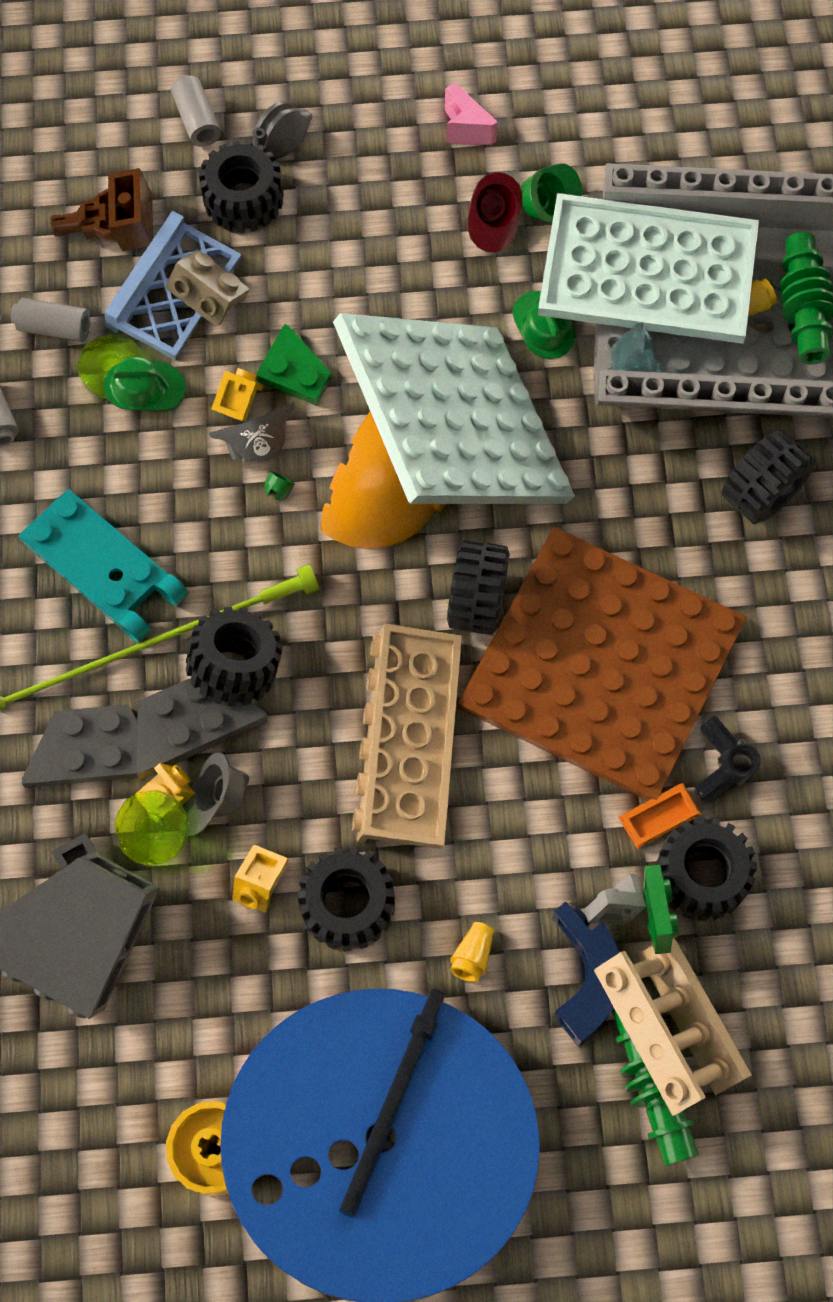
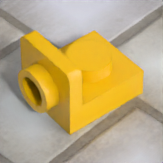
[211,368,264,422]
[135,763,195,823]
[232,845,288,913]

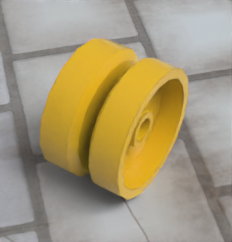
[166,1101,229,1197]

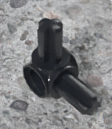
[694,716,761,804]

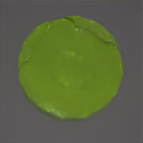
[77,334,143,398]
[114,790,190,866]

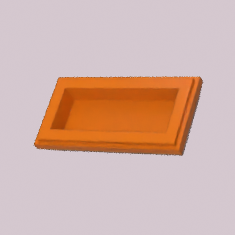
[618,783,702,849]

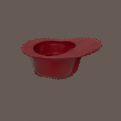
[467,172,522,253]

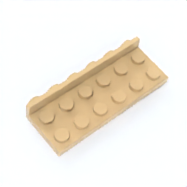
[352,623,462,849]

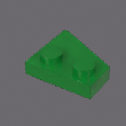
[255,324,332,406]
[643,865,679,954]

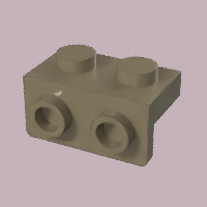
[166,250,250,326]

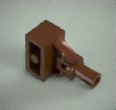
[50,168,153,251]

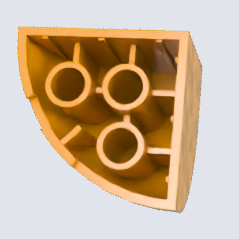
[321,411,446,549]

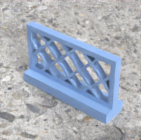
[105,211,241,360]

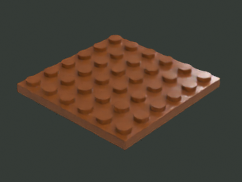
[457,527,747,801]

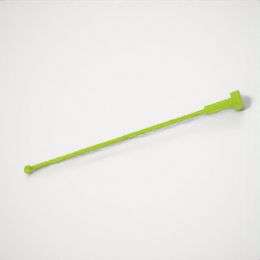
[0,564,320,710]

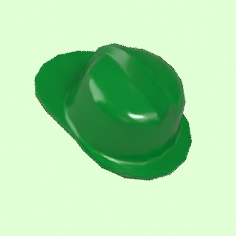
[521,163,583,222]
[512,290,576,359]
[103,356,186,411]

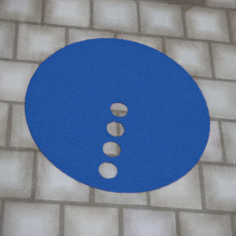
[220,989,540,1302]

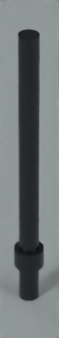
[339,989,445,1217]

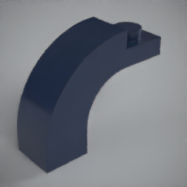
[552,902,619,1047]

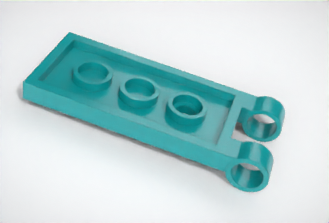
[18,489,189,644]

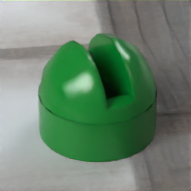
[264,471,295,501]

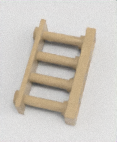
[594,937,752,1116]

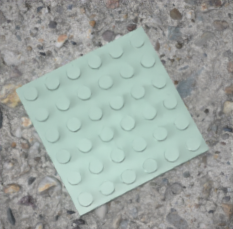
[333,313,575,504]

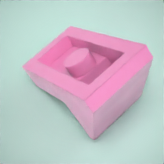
[445,82,497,145]

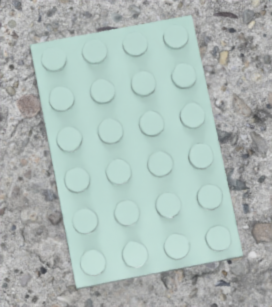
[538,193,759,344]

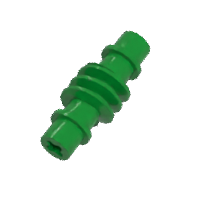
[779,232,833,365]
[612,1008,699,1166]

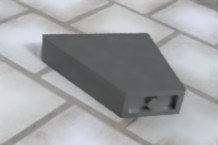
[0,852,160,1019]

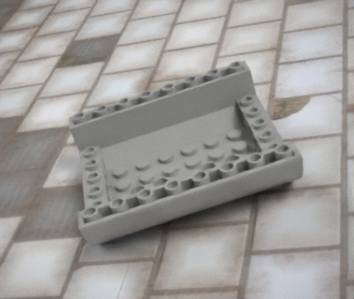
[593,163,833,418]

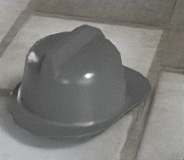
[179,752,249,836]

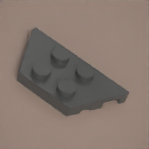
[136,678,267,780]
[22,704,158,788]

